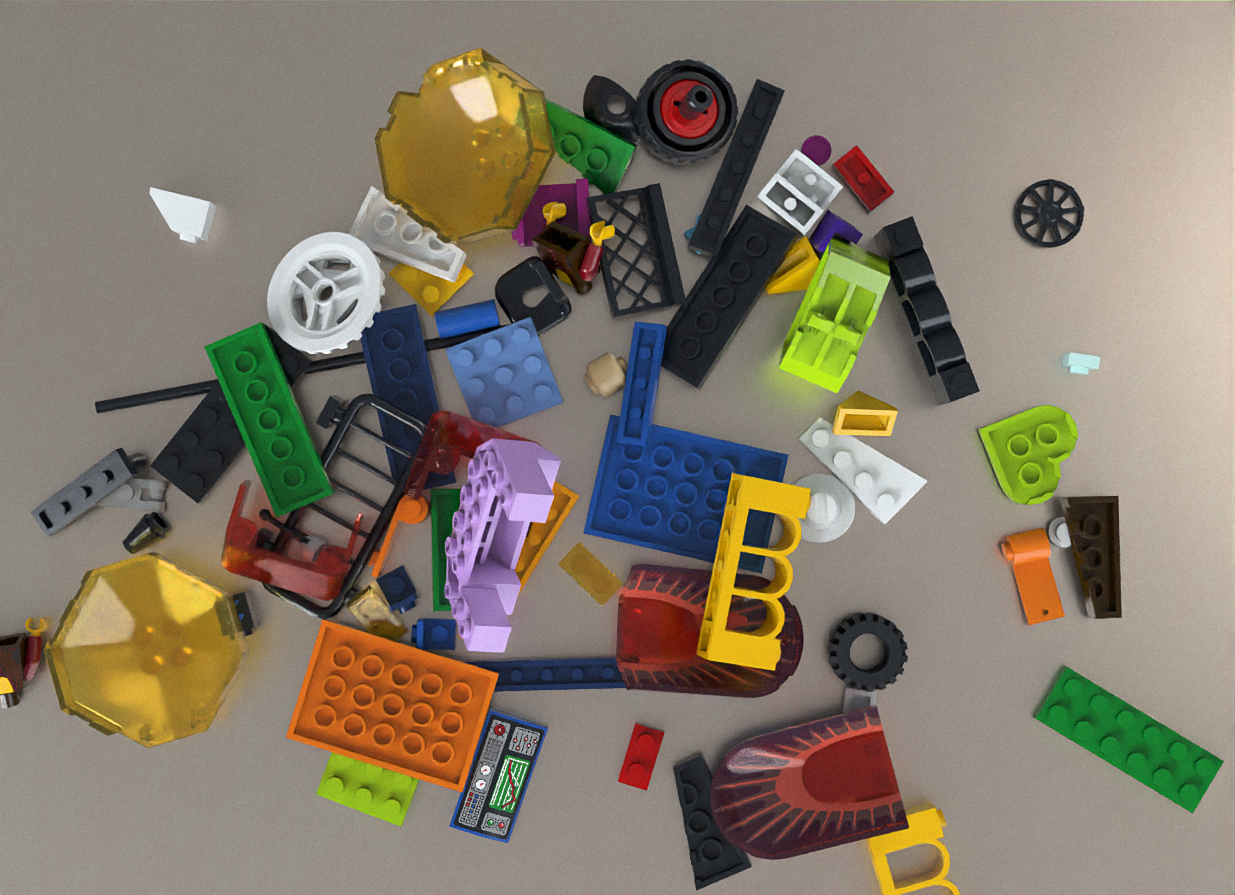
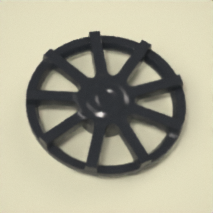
[1015,179,1085,248]

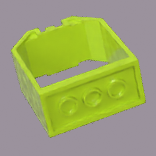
[779,236,891,393]

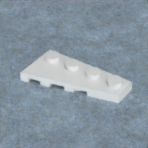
[349,185,467,283]
[798,417,928,524]

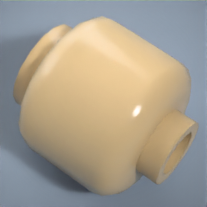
[584,352,628,397]

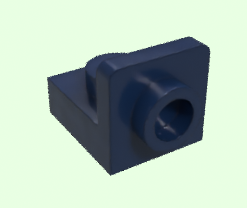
[376,565,421,614]

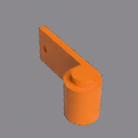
[368,493,431,578]
[1002,527,1065,626]

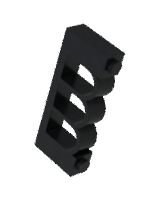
[874,216,980,406]

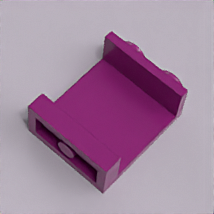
[510,179,592,247]

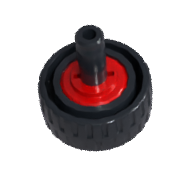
[634,59,738,165]

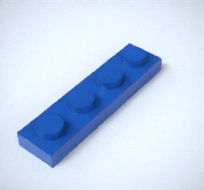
[616,322,667,447]

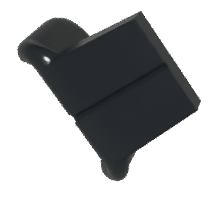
[495,256,572,336]

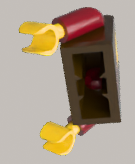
[531,202,615,294]
[0,617,47,708]

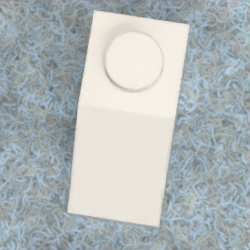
[149,187,216,244]

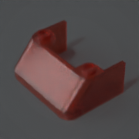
[403,410,541,537]
[221,479,364,601]

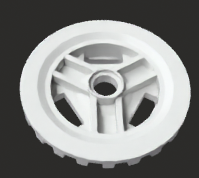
[267,232,385,355]

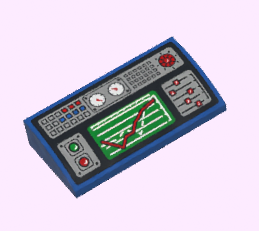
[449,707,548,843]

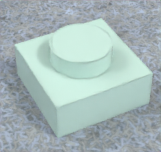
[1061,352,1100,375]

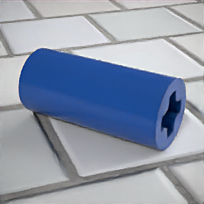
[435,299,500,339]

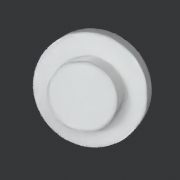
[1048,517,1071,547]

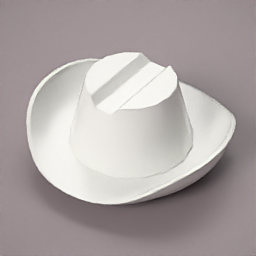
[794,473,855,543]

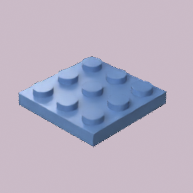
[445,317,564,435]

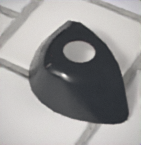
[583,75,641,143]

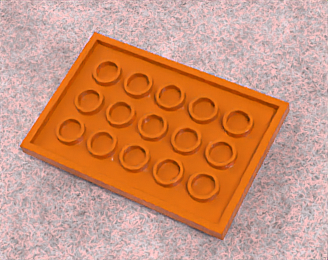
[286,619,499,792]

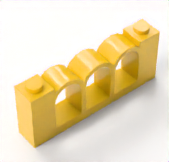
[696,473,811,671]
[865,802,961,895]

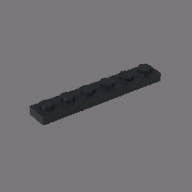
[687,79,785,258]

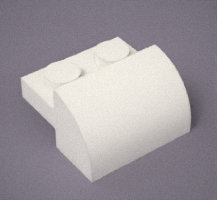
[757,149,844,235]

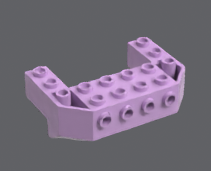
[444,438,561,652]

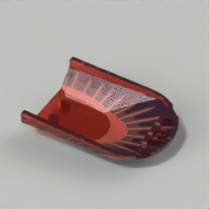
[616,564,804,698]
[710,705,909,860]

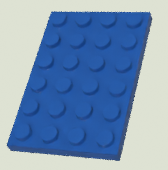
[584,414,789,574]

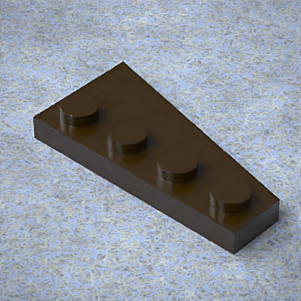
[1060,496,1122,619]

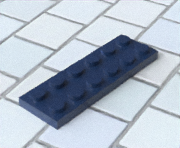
[360,304,457,494]

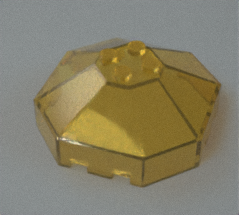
[374,48,555,245]
[43,552,250,748]

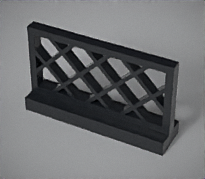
[586,183,686,318]

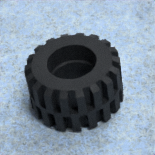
[827,612,908,692]

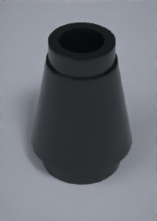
[123,512,169,555]

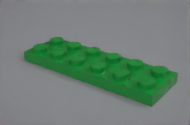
[204,322,335,518]
[1033,666,1224,813]

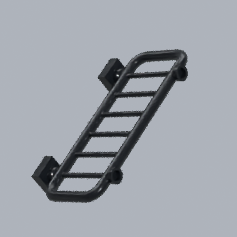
[243,394,432,619]

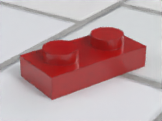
[832,145,895,213]
[618,722,665,791]

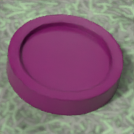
[801,135,832,166]

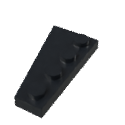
[673,753,752,891]

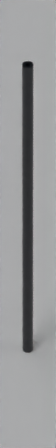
[95,324,510,414]

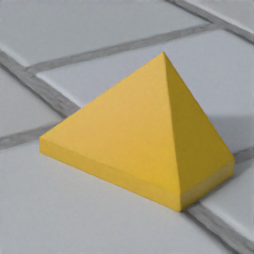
[766,236,820,294]
[832,390,898,436]

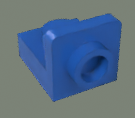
[411,618,457,650]

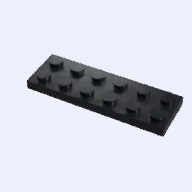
[661,205,799,390]
[150,324,313,504]

